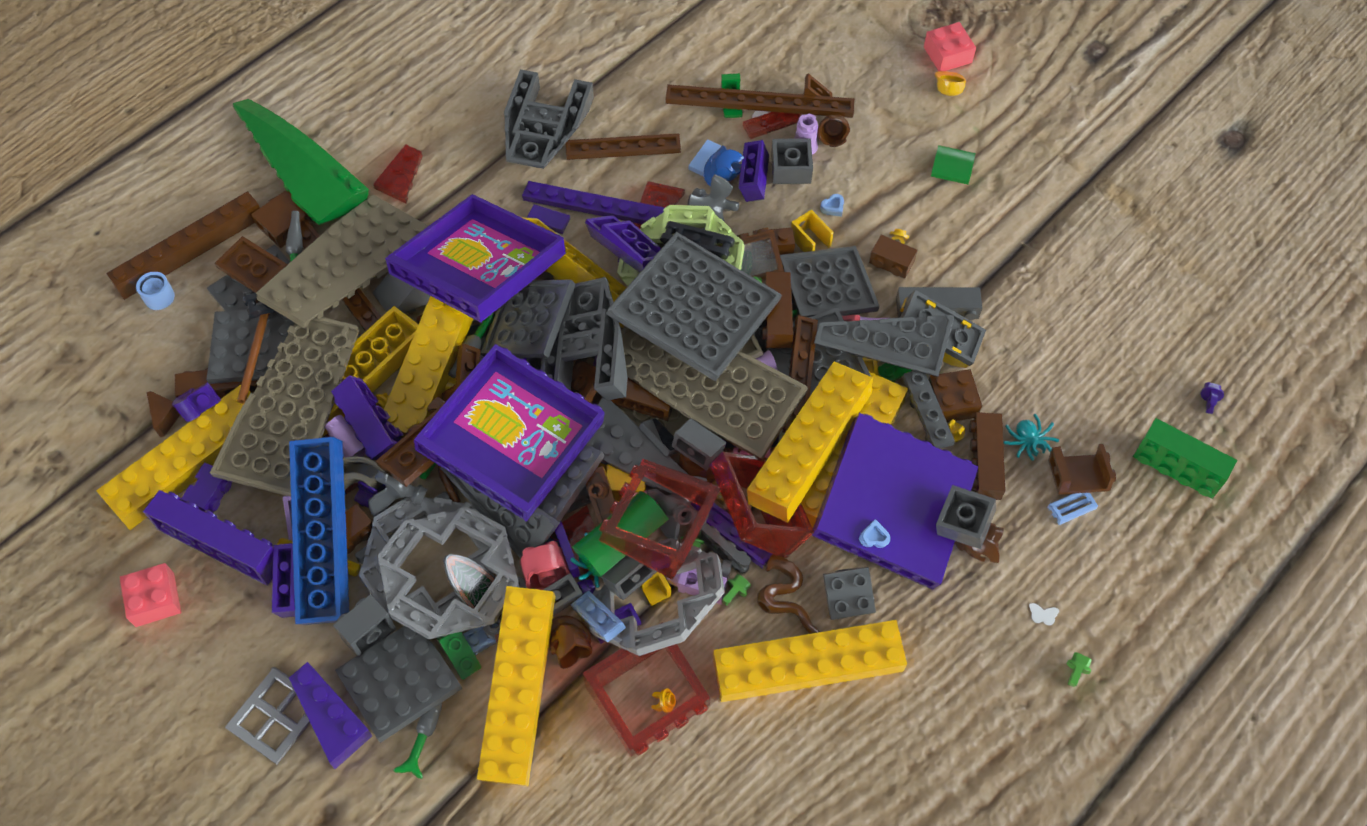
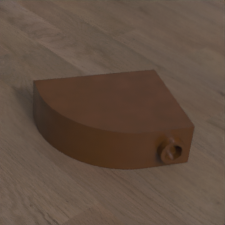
[611,378,673,422]

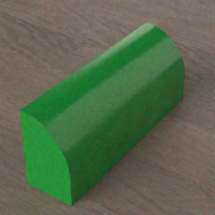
[572,491,669,576]

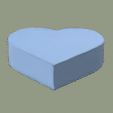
[820,194,844,217]
[859,519,890,548]

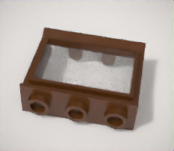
[717,227,784,280]

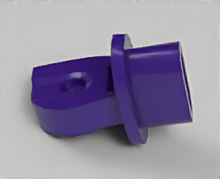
[1200,382,1224,414]

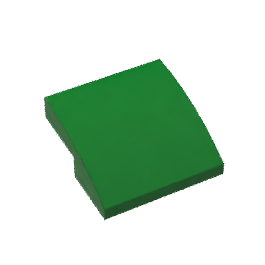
[931,145,976,185]

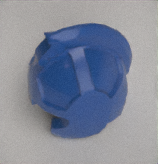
[704,145,744,187]

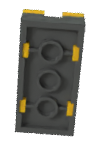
[899,290,986,368]

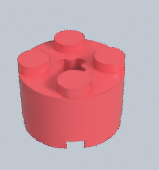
[520,541,570,590]

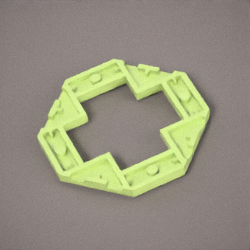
[617,205,745,286]

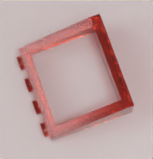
[710,452,815,558]
[599,459,721,579]
[583,622,710,757]

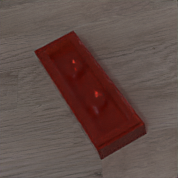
[743,112,801,139]

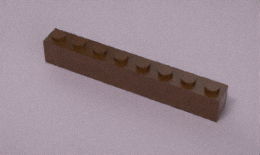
[106,191,260,300]

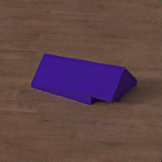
[585,215,661,273]

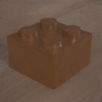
[928,369,982,422]

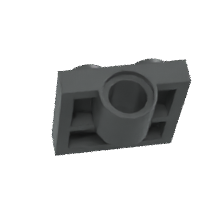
[823,567,876,620]

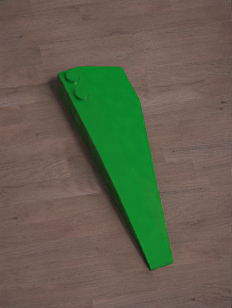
[233,99,369,225]

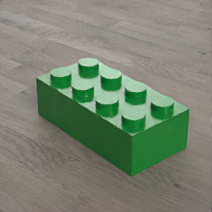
[1132,418,1238,499]

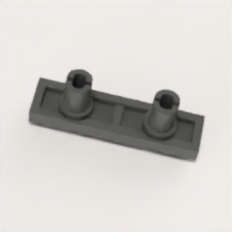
[903,371,955,449]

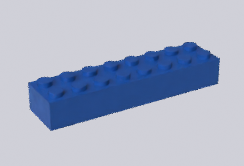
[289,437,350,625]

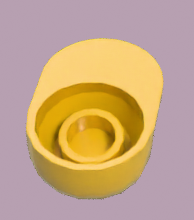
[935,71,966,96]

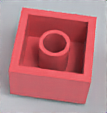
[924,22,976,71]
[120,563,181,627]

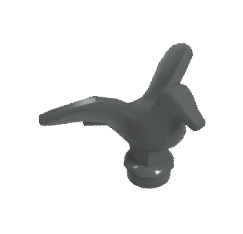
[687,174,740,230]
[368,471,427,517]
[646,476,709,540]

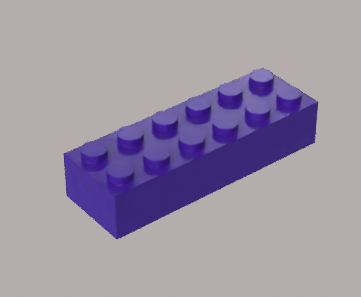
[143,490,274,586]

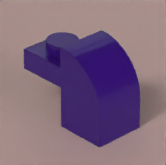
[172,382,221,422]

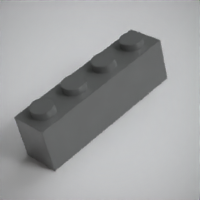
[896,287,982,320]

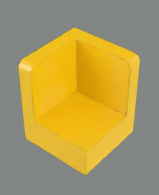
[640,566,671,606]

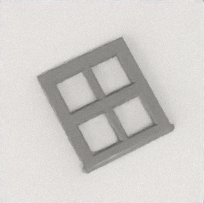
[225,667,310,764]

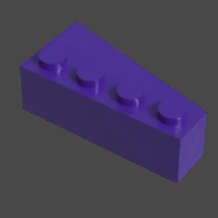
[331,375,404,460]
[289,662,372,769]

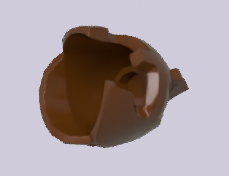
[817,114,850,147]
[954,523,1004,563]
[550,615,592,669]

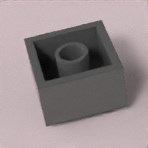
[771,138,813,184]
[936,485,996,549]
[333,594,396,657]

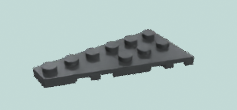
[814,315,954,377]
[586,398,692,501]
[440,467,560,559]

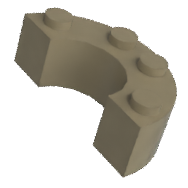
[343,456,389,490]

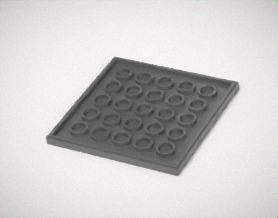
[607,232,782,381]

